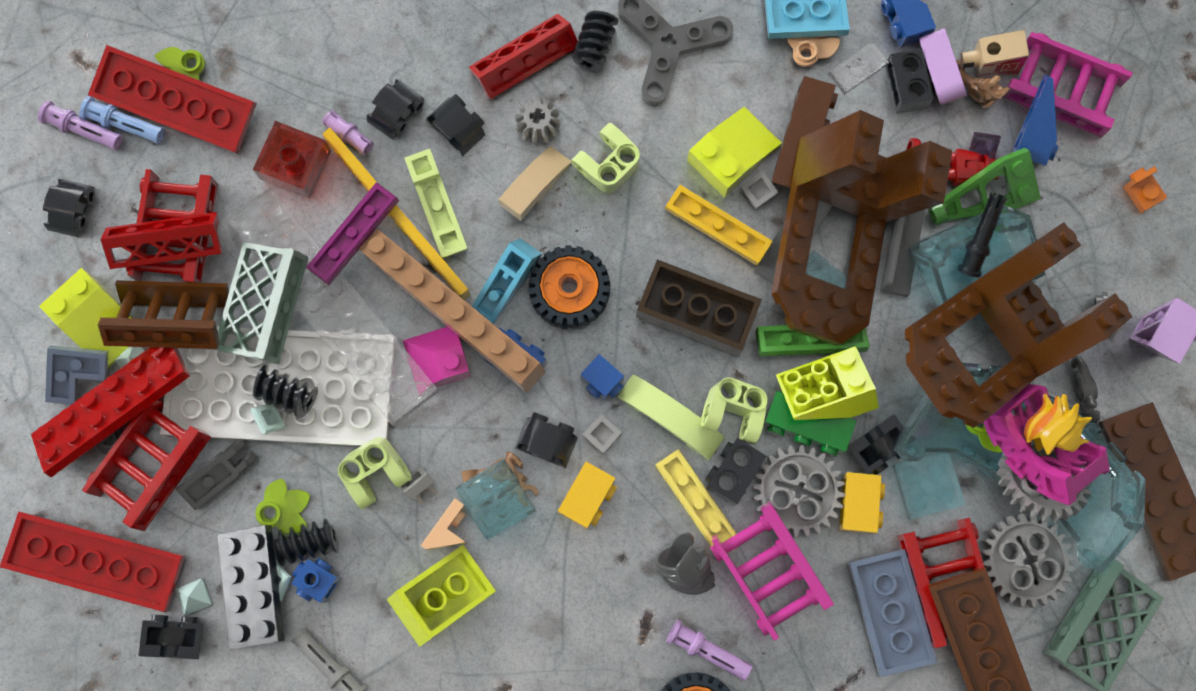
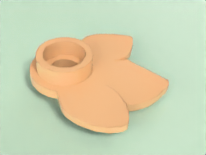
[787,36,840,67]

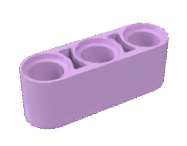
[919,28,967,105]

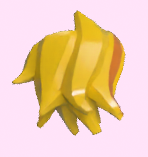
[1024,394,1092,454]

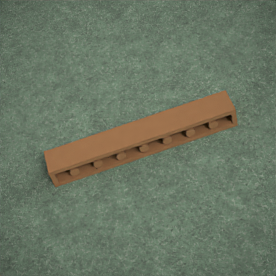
[359,229,545,393]

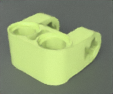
[571,123,640,193]
[701,378,768,444]
[338,437,412,509]

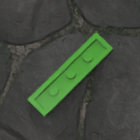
[755,325,870,356]

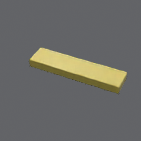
[655,449,737,553]

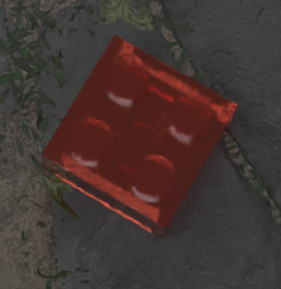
[253,121,331,199]

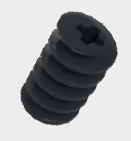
[572,10,619,73]
[253,365,318,418]
[274,518,339,566]

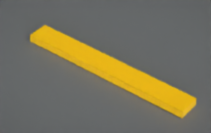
[323,128,471,300]

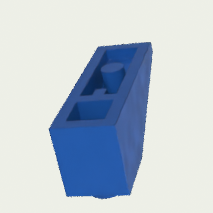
[1012,74,1058,166]

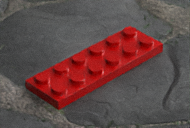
[88,45,257,154]
[31,347,190,478]
[0,511,185,612]

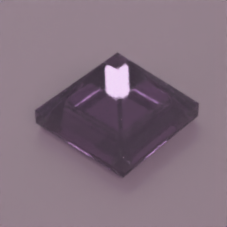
[968,132,1001,159]

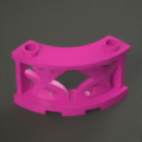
[983,384,1110,505]

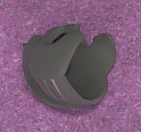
[655,532,715,595]

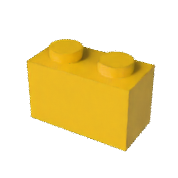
[558,462,617,530]
[838,472,885,534]

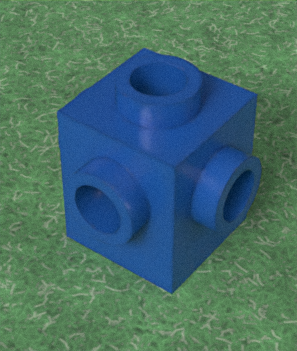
[291,558,342,603]

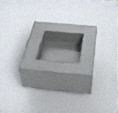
[740,171,779,210]
[582,414,622,454]

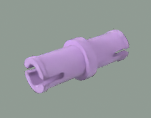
[322,110,374,156]

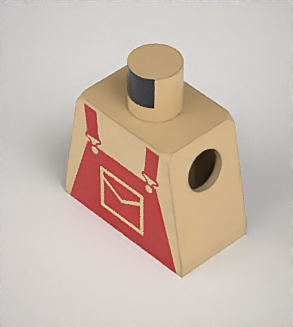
[960,30,1029,78]

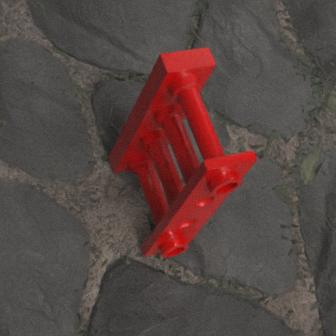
[126,169,218,283]
[82,400,211,531]
[897,517,984,648]

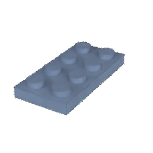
[848,549,937,677]

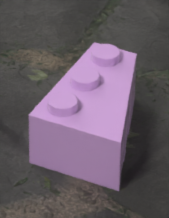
[1129,297,1196,364]

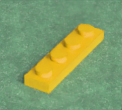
[665,185,773,266]

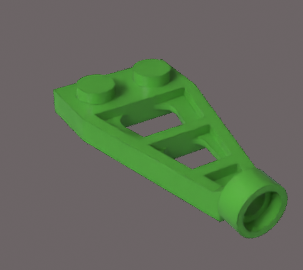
[928,148,1041,226]

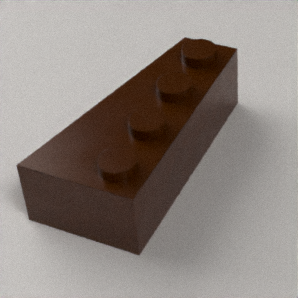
[771,76,838,190]

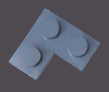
[45,345,108,404]

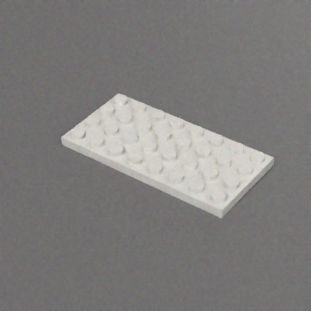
[160,326,396,447]

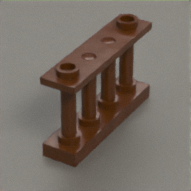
[98,280,229,349]

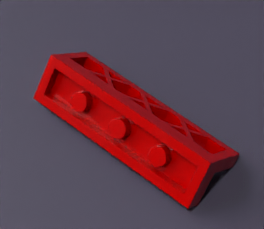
[469,14,578,99]
[100,212,222,269]

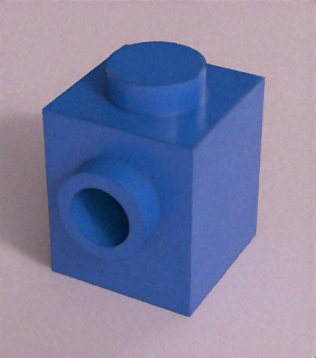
[580,354,624,401]

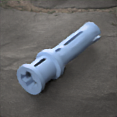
[79,96,165,144]

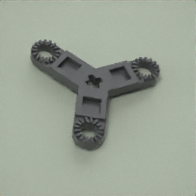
[618,0,733,106]

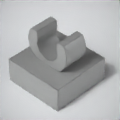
[401,466,436,504]

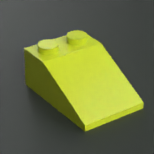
[687,107,782,198]
[39,268,133,368]
[386,545,496,647]

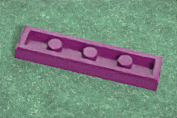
[306,182,399,286]

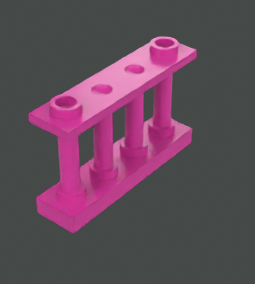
[1002,32,1133,138]
[710,502,834,641]

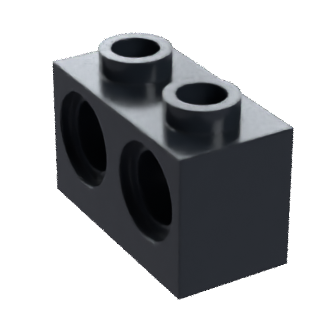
[885,49,935,114]
[705,438,767,506]

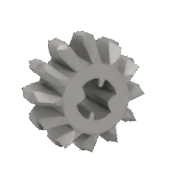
[515,97,561,144]

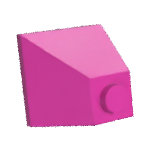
[402,327,472,393]

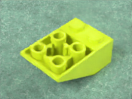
[776,346,879,420]

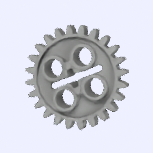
[996,440,1092,523]
[752,445,845,538]
[980,514,1075,608]

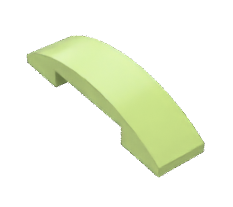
[405,149,468,259]
[617,374,725,460]

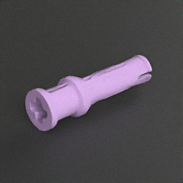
[38,100,123,151]
[666,619,753,681]

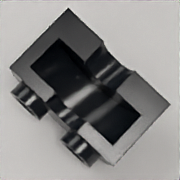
[367,79,424,139]
[426,94,485,157]
[43,179,95,238]
[514,412,578,469]
[848,414,914,475]
[138,615,203,659]

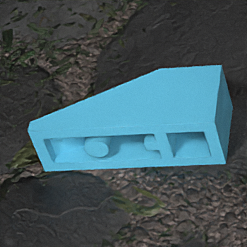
[472,238,542,324]

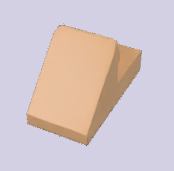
[421,499,468,550]

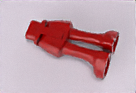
[906,138,999,187]

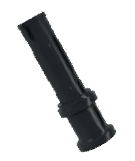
[957,192,1008,278]

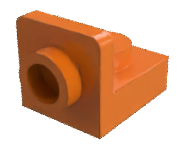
[1123,166,1168,214]

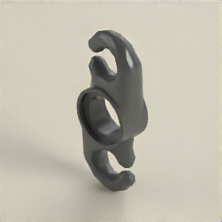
[1071,355,1100,423]

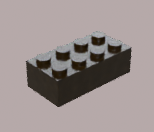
[636,259,762,357]

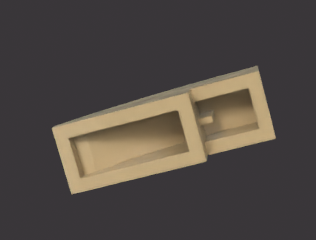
[499,146,572,221]

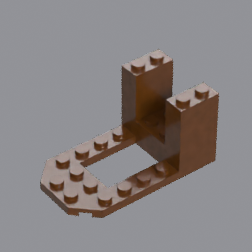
[771,110,952,345]
[905,222,1132,428]

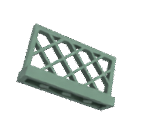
[215,242,308,365]
[1043,558,1164,691]

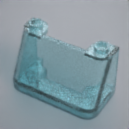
[910,206,1046,307]

